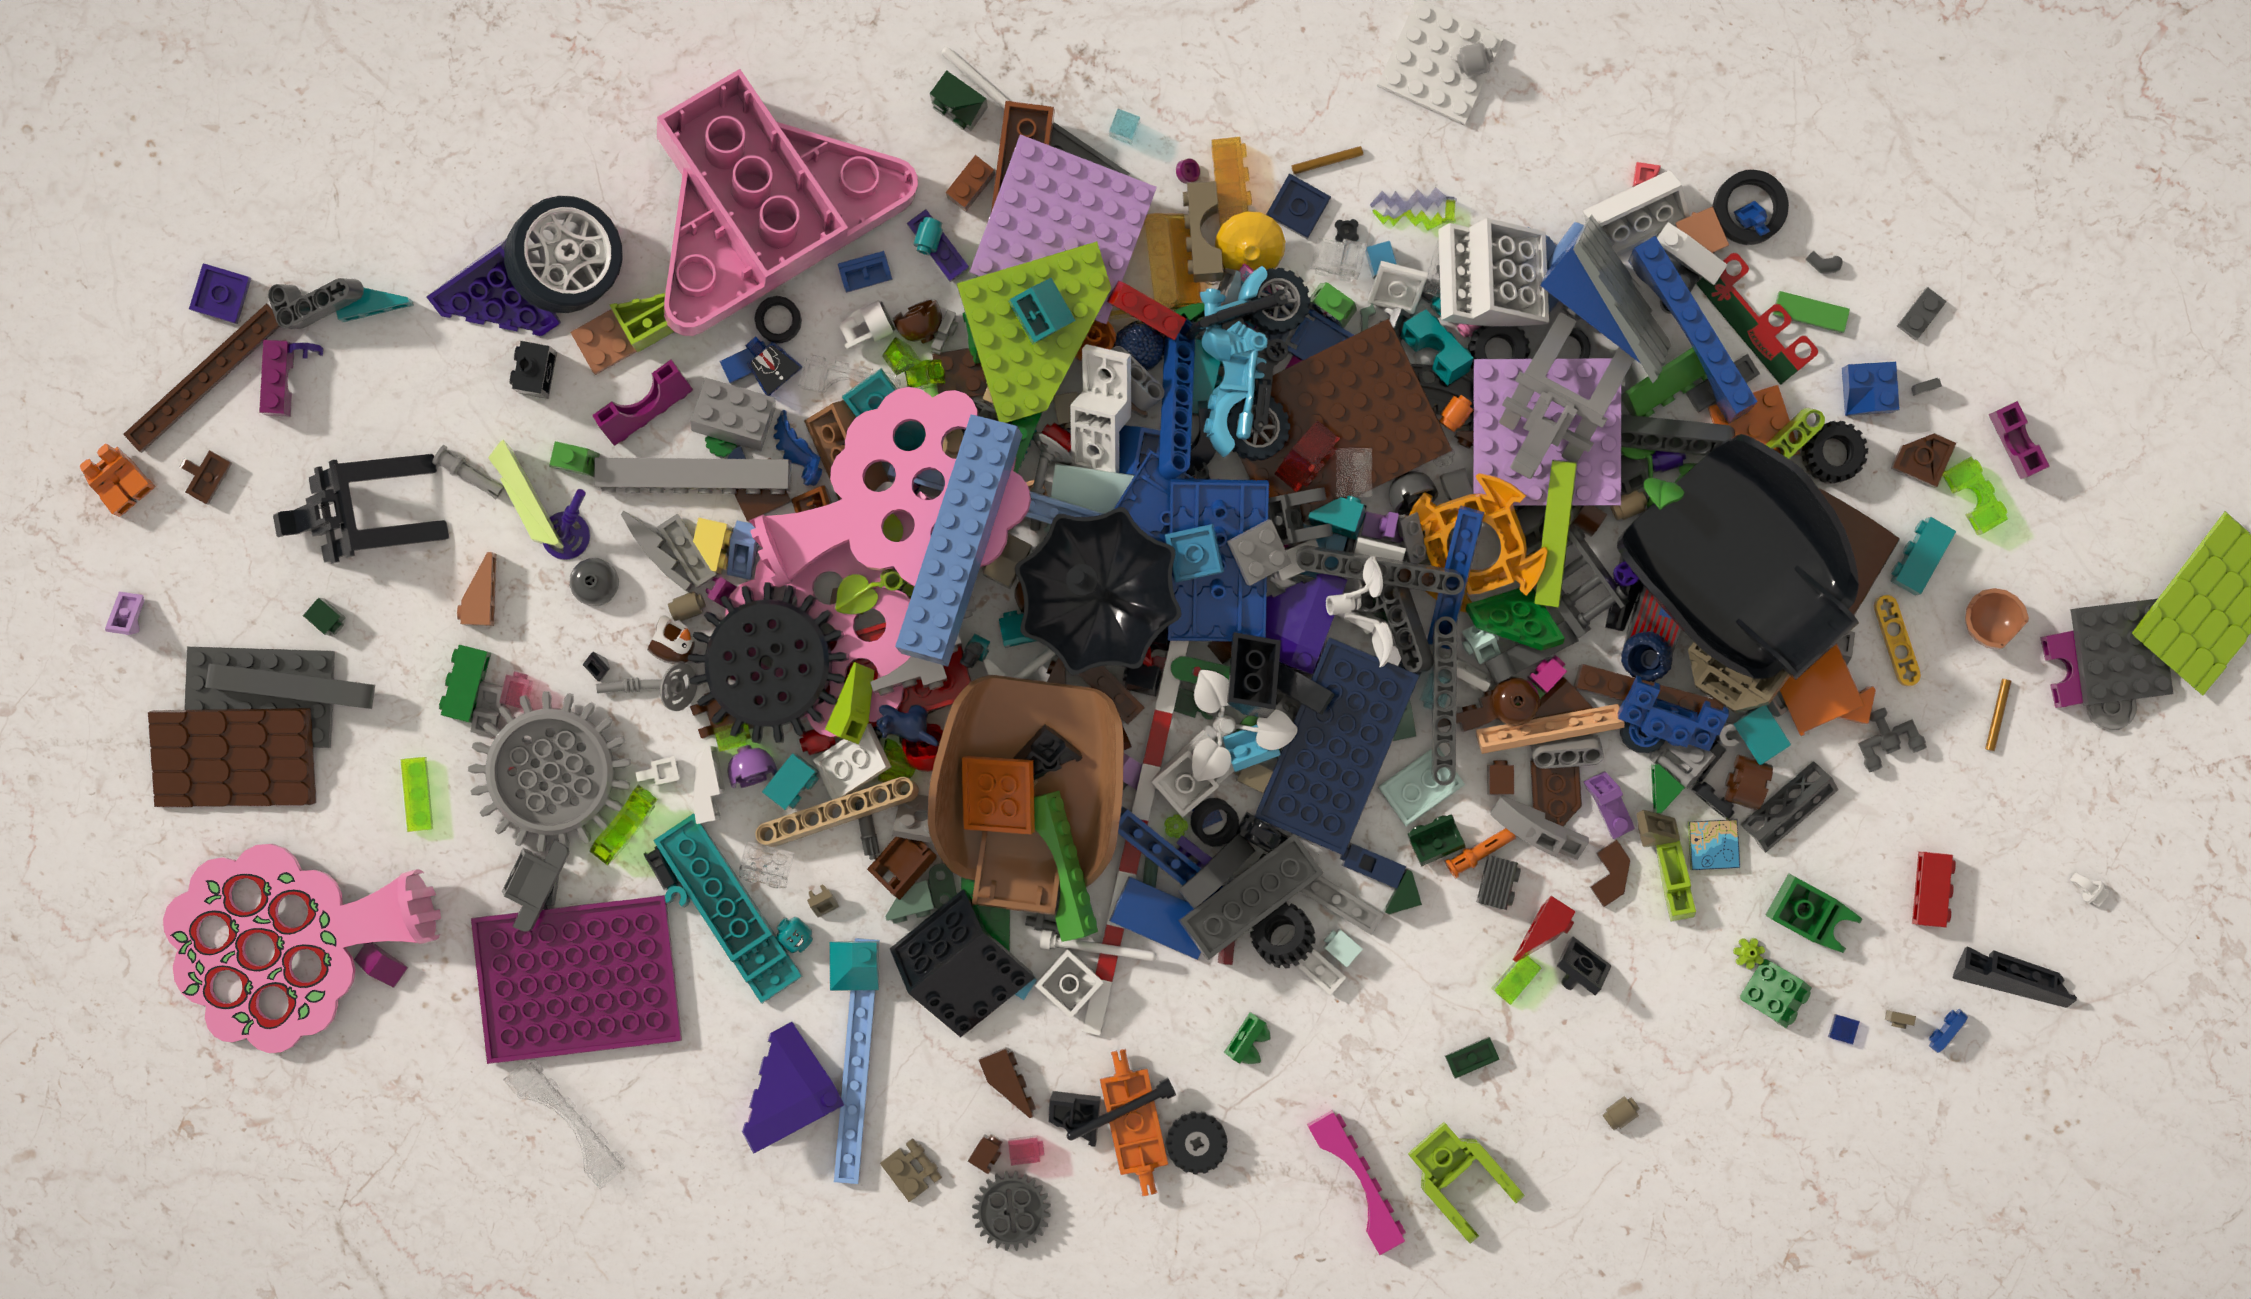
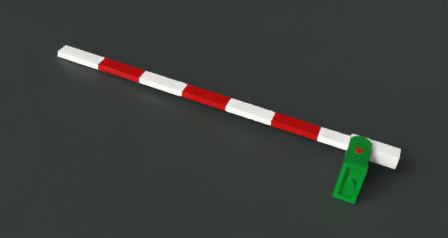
[1082,641,1230,1036]

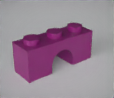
[259,340,294,417]
[1988,401,2050,479]
[2040,631,2083,708]

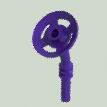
[543,489,590,560]

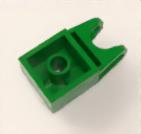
[1765,873,1862,953]

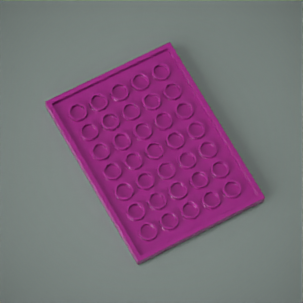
[471,895,682,1064]

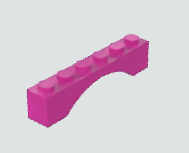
[1307,1110,1406,1255]

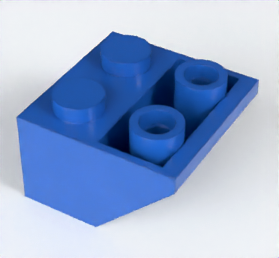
[1119,425,1160,475]

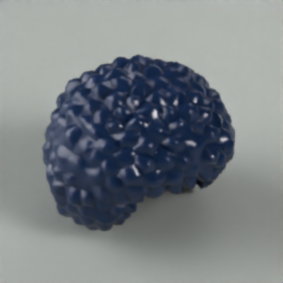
[1114,321,1164,371]
[1621,632,1673,682]

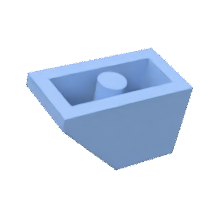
[727,520,759,580]

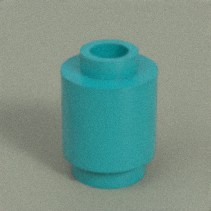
[913,217,943,255]

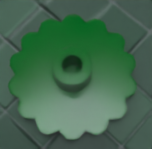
[705,436,737,457]

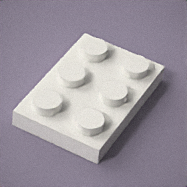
[813,724,891,800]

